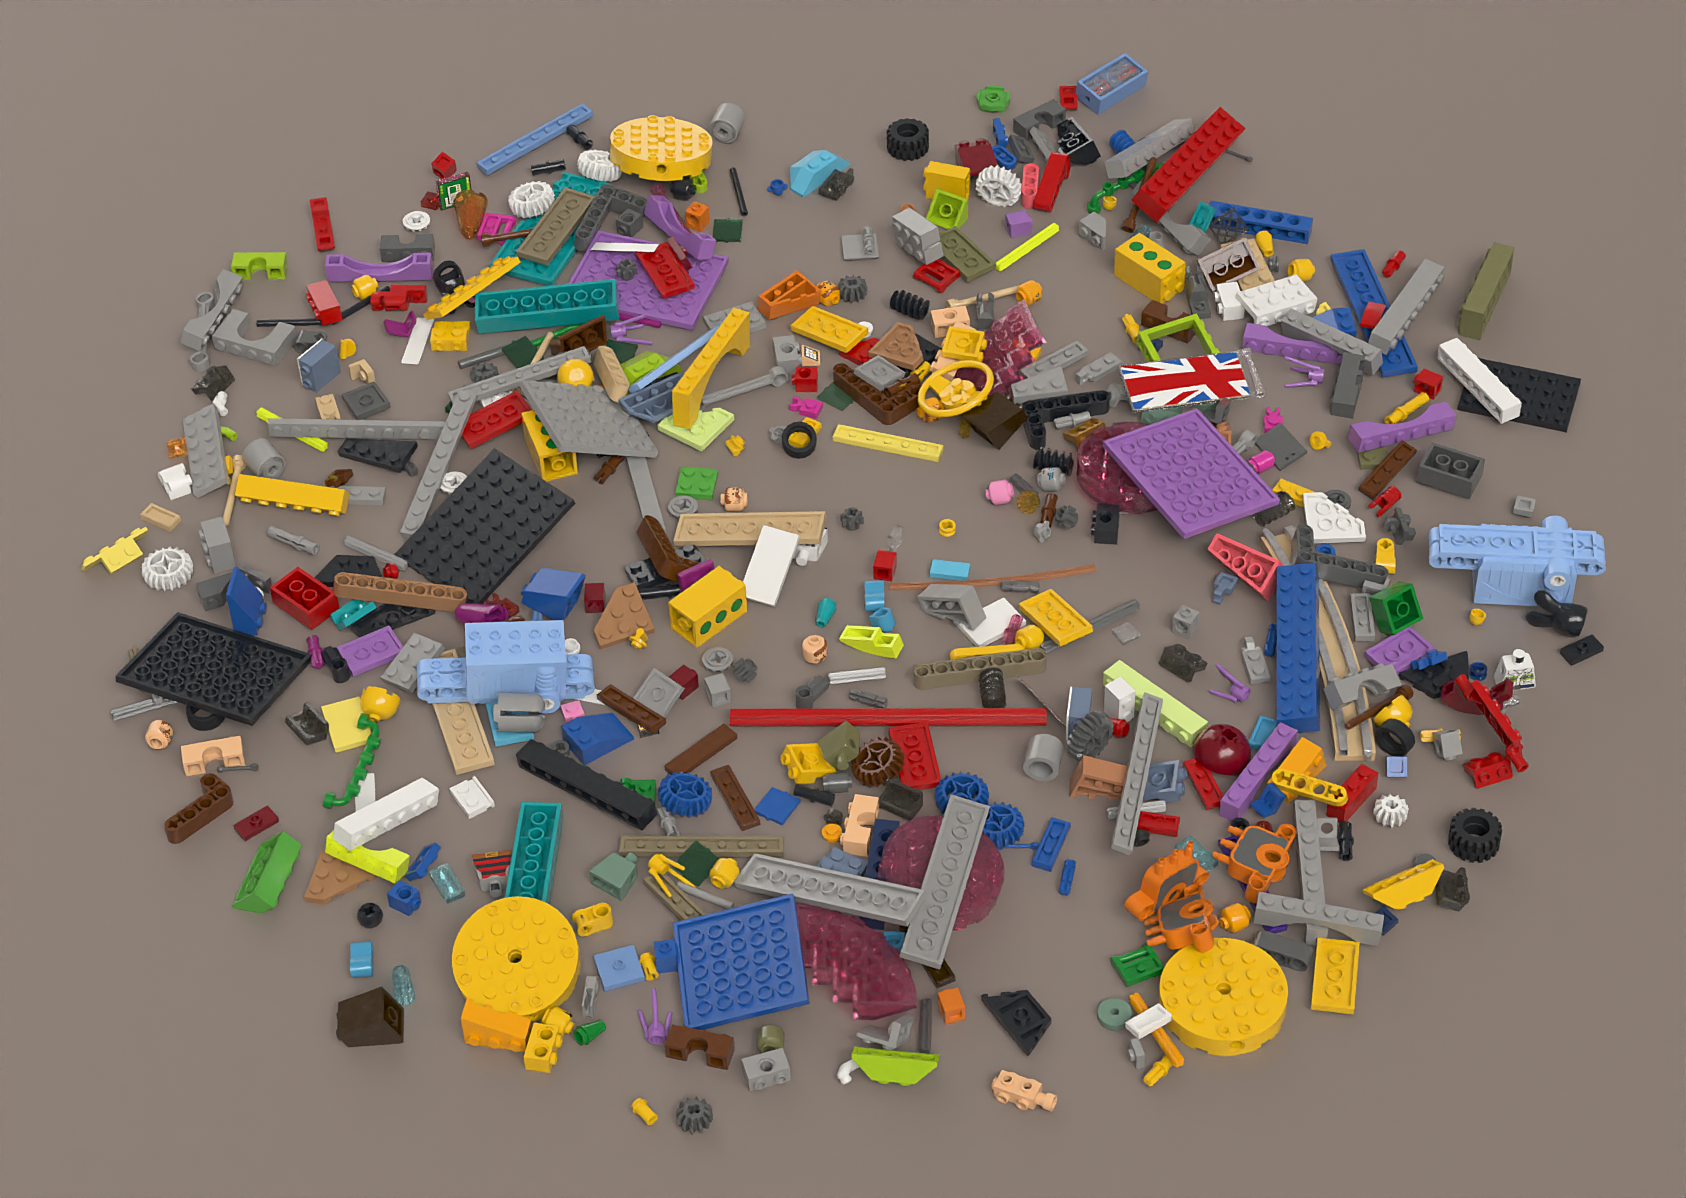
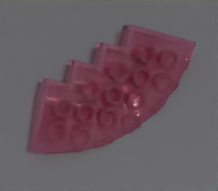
[955,299,1046,398]
[796,903,917,1020]

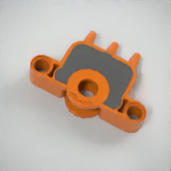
[1212,823,1297,903]
[1124,841,1209,921]
[1144,884,1219,952]

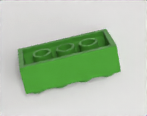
[231,831,301,914]

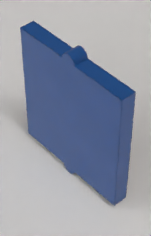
[754,787,801,825]

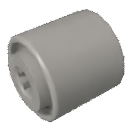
[709,103,745,143]
[242,438,286,479]
[1023,734,1063,781]

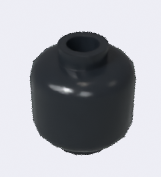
[670,177,697,200]

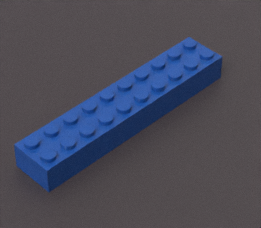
[1277,563,1320,733]

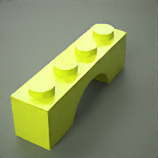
[325,830,410,884]

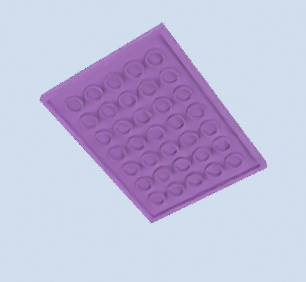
[568,230,729,330]
[1103,408,1280,539]

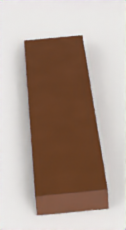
[1358,440,1417,500]
[597,684,666,734]
[664,724,737,775]
[710,765,760,831]

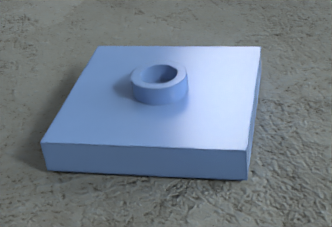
[593,945,645,991]

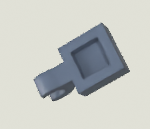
[1213,572,1239,604]

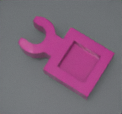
[789,397,823,419]
[1264,407,1283,433]

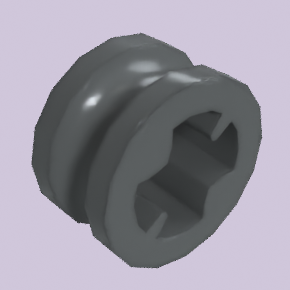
[1269,256,1279,272]
[551,740,570,757]

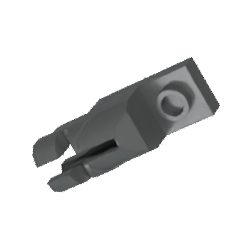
[1185,265,1211,319]
[977,292,995,347]

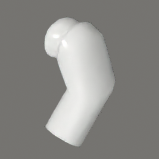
[213,391,228,416]
[837,1059,859,1085]

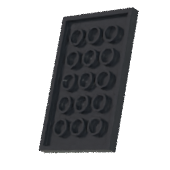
[1458,358,1581,433]

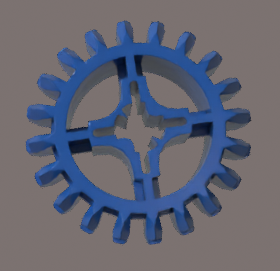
[658,771,712,818]
[935,771,989,814]
[979,802,1025,850]

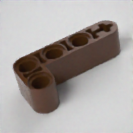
[164,773,233,844]

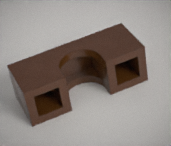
[1141,300,1196,344]
[665,1024,735,1070]

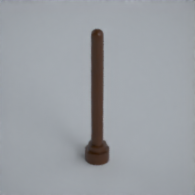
[1121,157,1157,233]
[481,228,534,247]
[1344,684,1413,730]

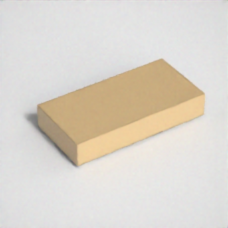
[140,503,182,532]

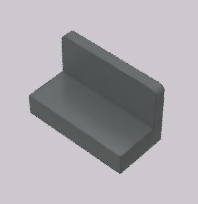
[1202,398,1231,424]

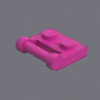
[477,213,516,246]

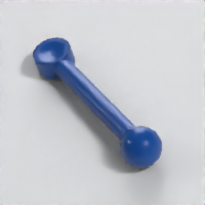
[999,842,1039,850]

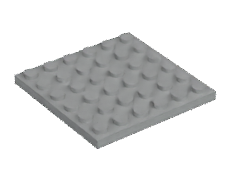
[519,380,659,458]

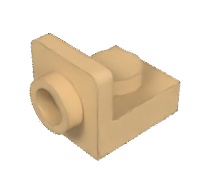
[348,359,376,384]

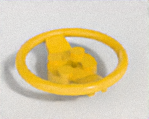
[918,360,994,417]

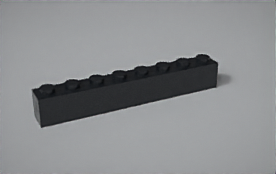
[516,739,657,831]

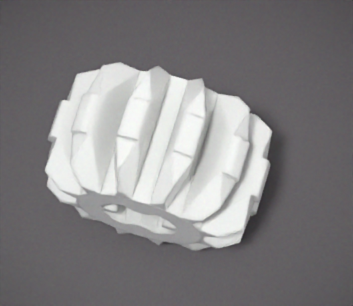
[1373,794,1409,828]

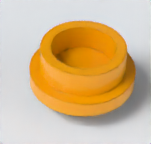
[822,824,842,843]

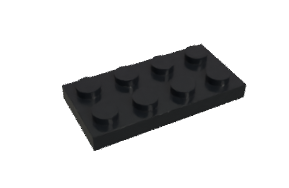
[624,545,706,589]

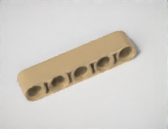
[593,346,630,402]

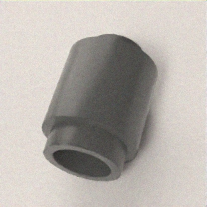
[822,772,852,793]

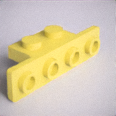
[81,527,148,574]

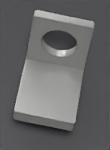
[1317,817,1339,851]

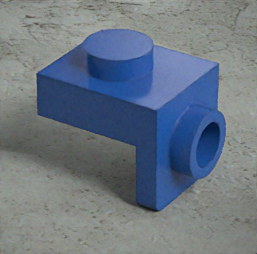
[1251,783,1286,818]

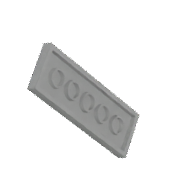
[183,403,229,498]

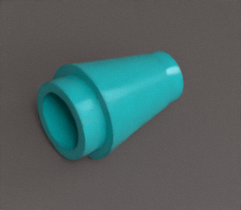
[815,598,837,627]

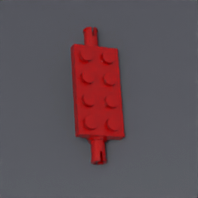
[1455,674,1529,773]

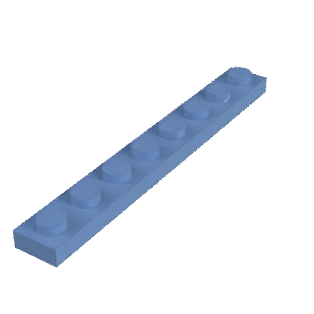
[476,103,593,175]

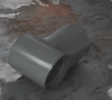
[795,675,829,709]

